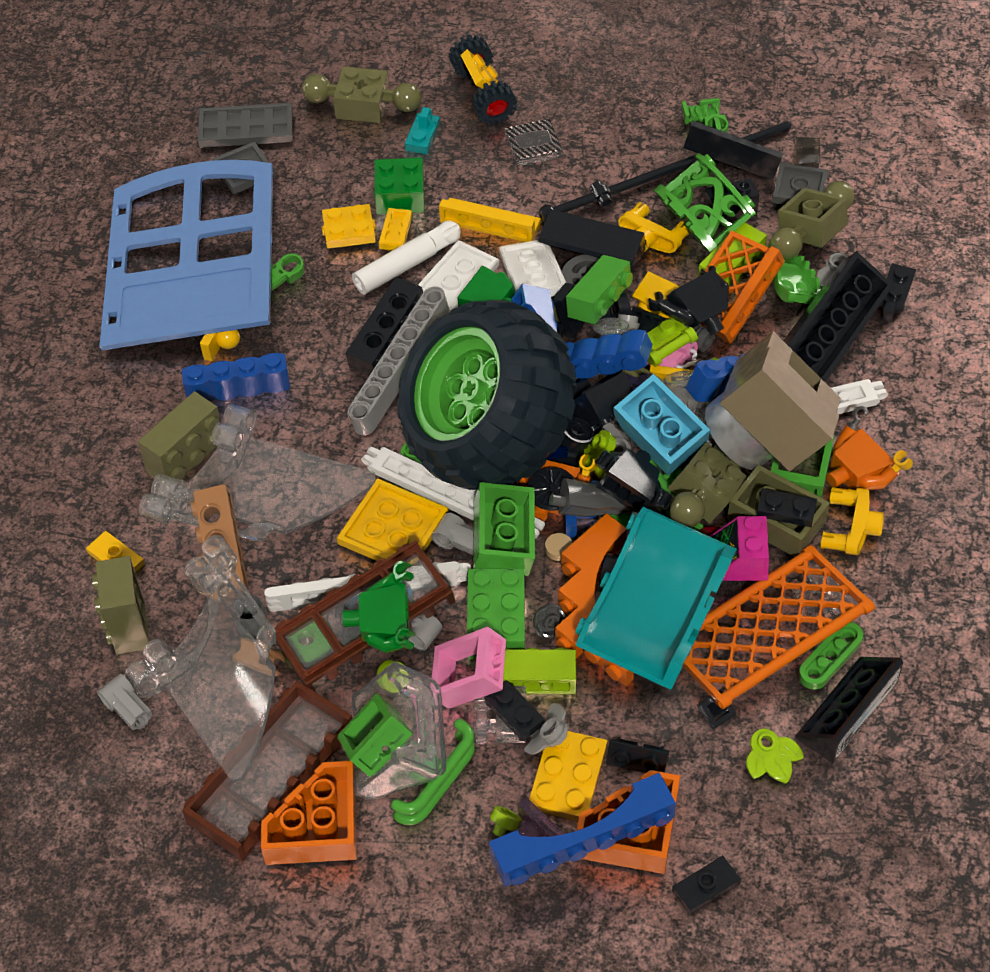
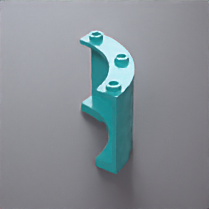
[575,507,737,690]

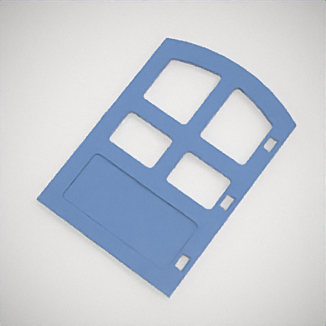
[99,160,273,351]

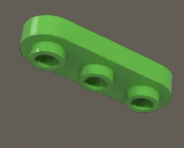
[799,622,863,690]

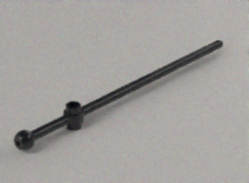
[538,121,792,223]

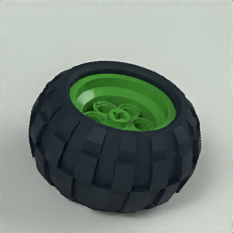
[397,300,576,490]

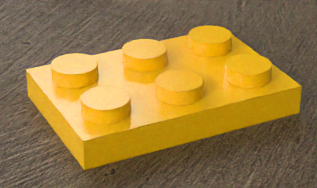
[528,731,608,821]

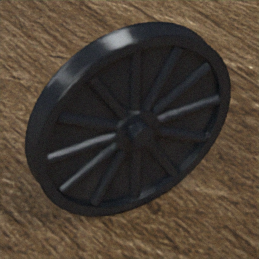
[527,467,575,511]

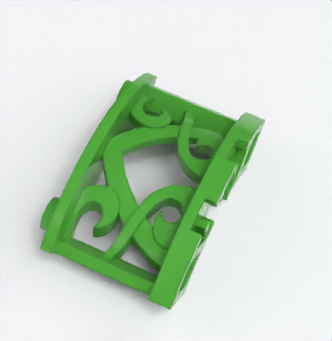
[653,153,756,252]

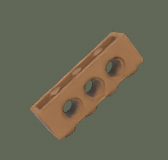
[191,484,250,603]

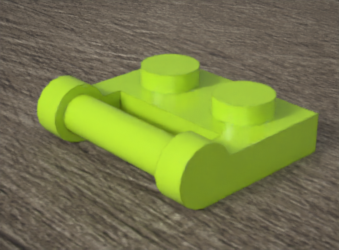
[647,317,698,367]

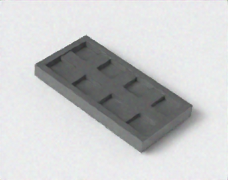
[198,103,293,148]

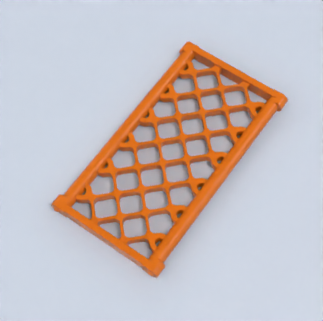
[683,544,876,710]

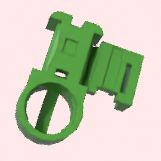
[681,98,728,133]
[271,253,305,298]

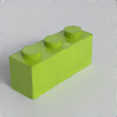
[698,223,767,287]
[492,648,576,694]

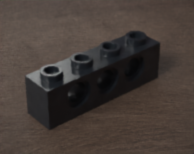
[345,277,423,376]

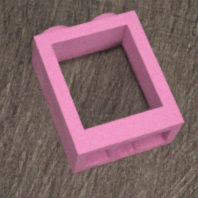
[430,627,506,709]

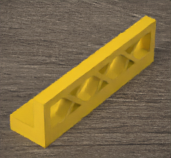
[439,197,541,242]

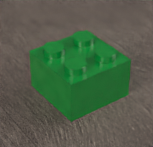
[374,158,425,214]

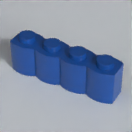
[565,330,653,379]
[182,353,290,401]
[686,353,745,402]

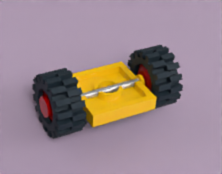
[449,35,517,125]

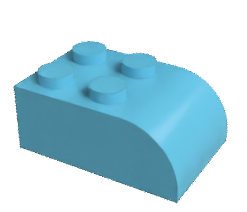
[613,374,710,476]

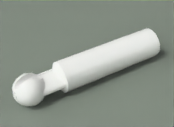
[352,220,461,295]

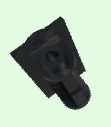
[606,737,670,773]

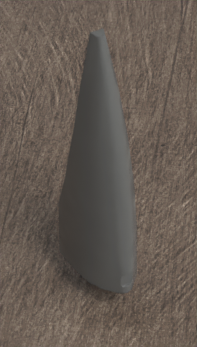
[549,478,665,517]

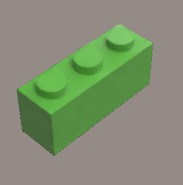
[566,255,633,324]

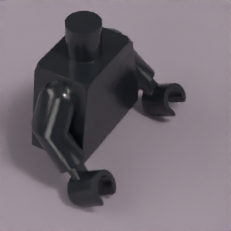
[648,266,729,336]
[595,450,674,513]

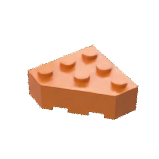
[261,761,357,865]
[576,770,680,874]

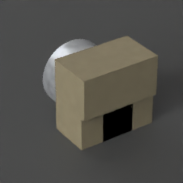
[705,331,841,472]

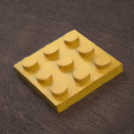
[337,478,449,566]

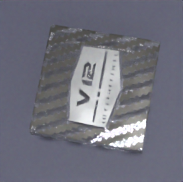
[505,119,563,166]

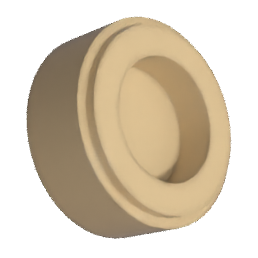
[545,533,573,561]

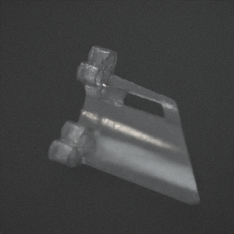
[125,535,276,782]

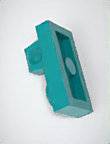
[405,107,440,154]

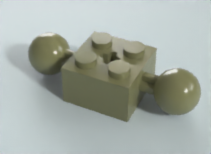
[302,66,422,123]
[770,181,855,259]
[668,442,748,527]

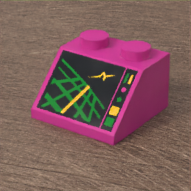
[710,516,769,581]

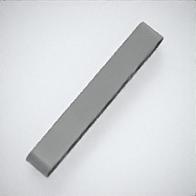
[348,286,450,435]

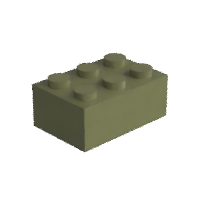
[138,391,225,489]
[727,464,830,557]
[92,556,150,655]

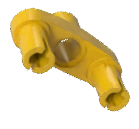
[618,202,691,253]
[821,487,884,556]

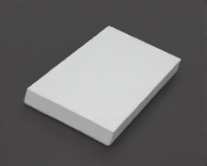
[418,240,499,312]
[499,240,566,296]

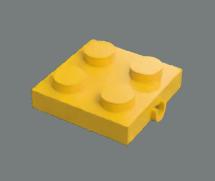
[322,204,376,249]

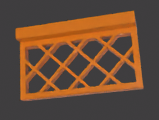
[702,230,785,344]

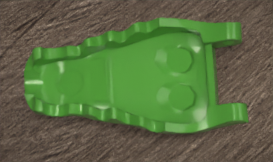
[768,240,820,305]

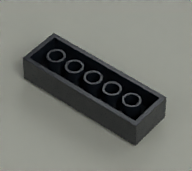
[783,251,893,382]

